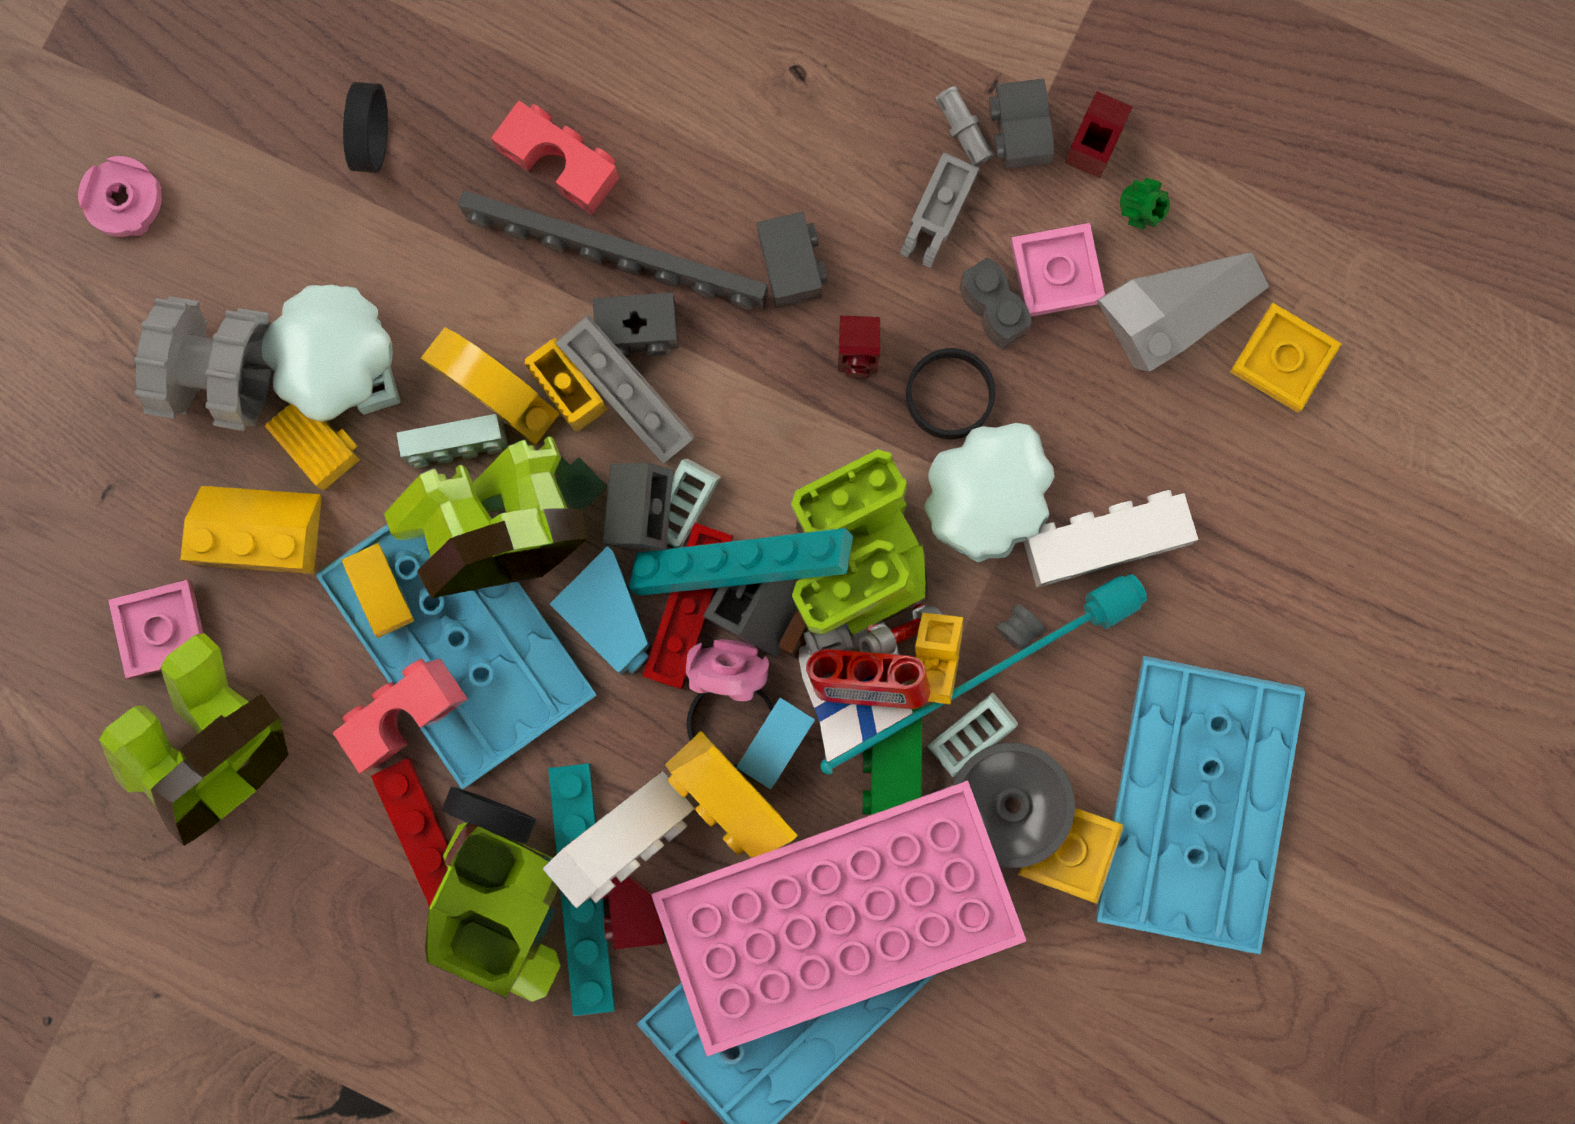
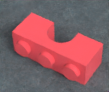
[491,100,619,216]
[333,659,468,774]

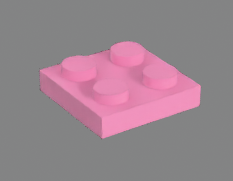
[1010,223,1105,317]
[108,580,204,679]

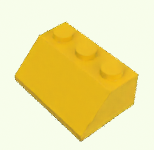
[180,486,322,574]
[665,731,798,858]

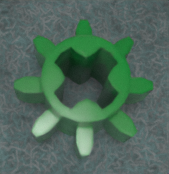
[1120,177,1170,230]

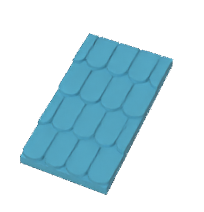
[316,524,596,789]
[1096,656,1305,955]
[636,974,936,1124]

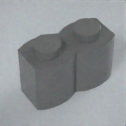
[989,79,1054,169]
[960,257,1031,350]

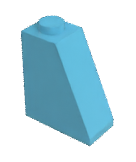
[550,546,651,675]

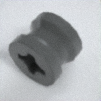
[995,603,1047,651]

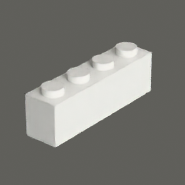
[1023,490,1198,588]
[543,771,695,908]

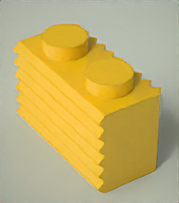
[525,338,607,431]
[265,404,360,491]

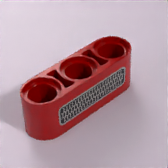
[806,649,930,709]

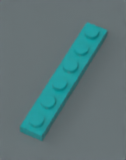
[628,528,853,596]
[548,763,616,1016]

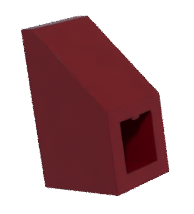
[1064,91,1133,178]
[838,315,880,378]
[602,874,667,950]

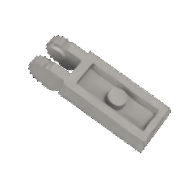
[900,152,980,268]

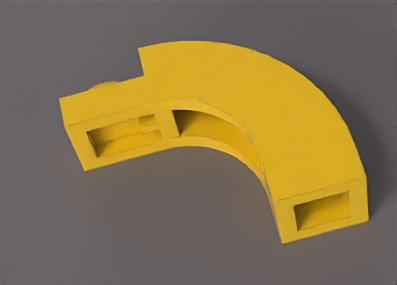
[420,327,560,445]

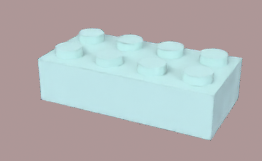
[397,414,508,468]

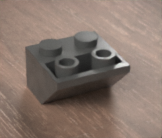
[703,579,800,659]

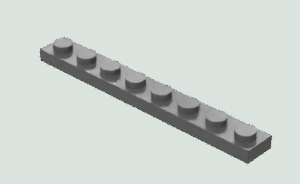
[458,190,768,310]

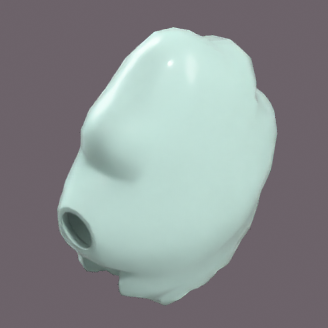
[262,284,393,422]
[924,422,1055,562]

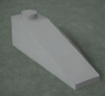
[1097,252,1270,372]

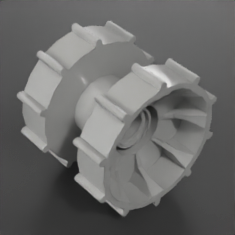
[134,296,273,431]

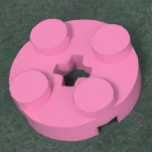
[78,156,162,237]
[686,639,769,701]

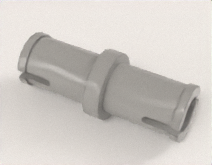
[934,86,995,167]

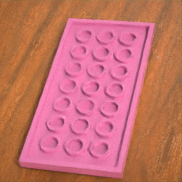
[651,781,1026,1056]

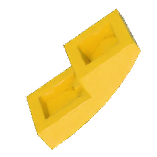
[342,542,415,638]
[910,613,963,704]

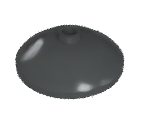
[953,743,1075,868]

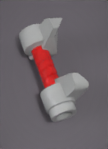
[859,604,942,655]

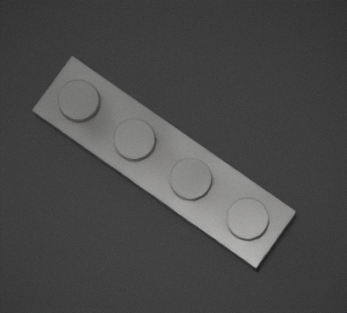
[556,314,694,464]

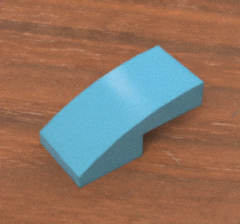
[736,698,815,789]

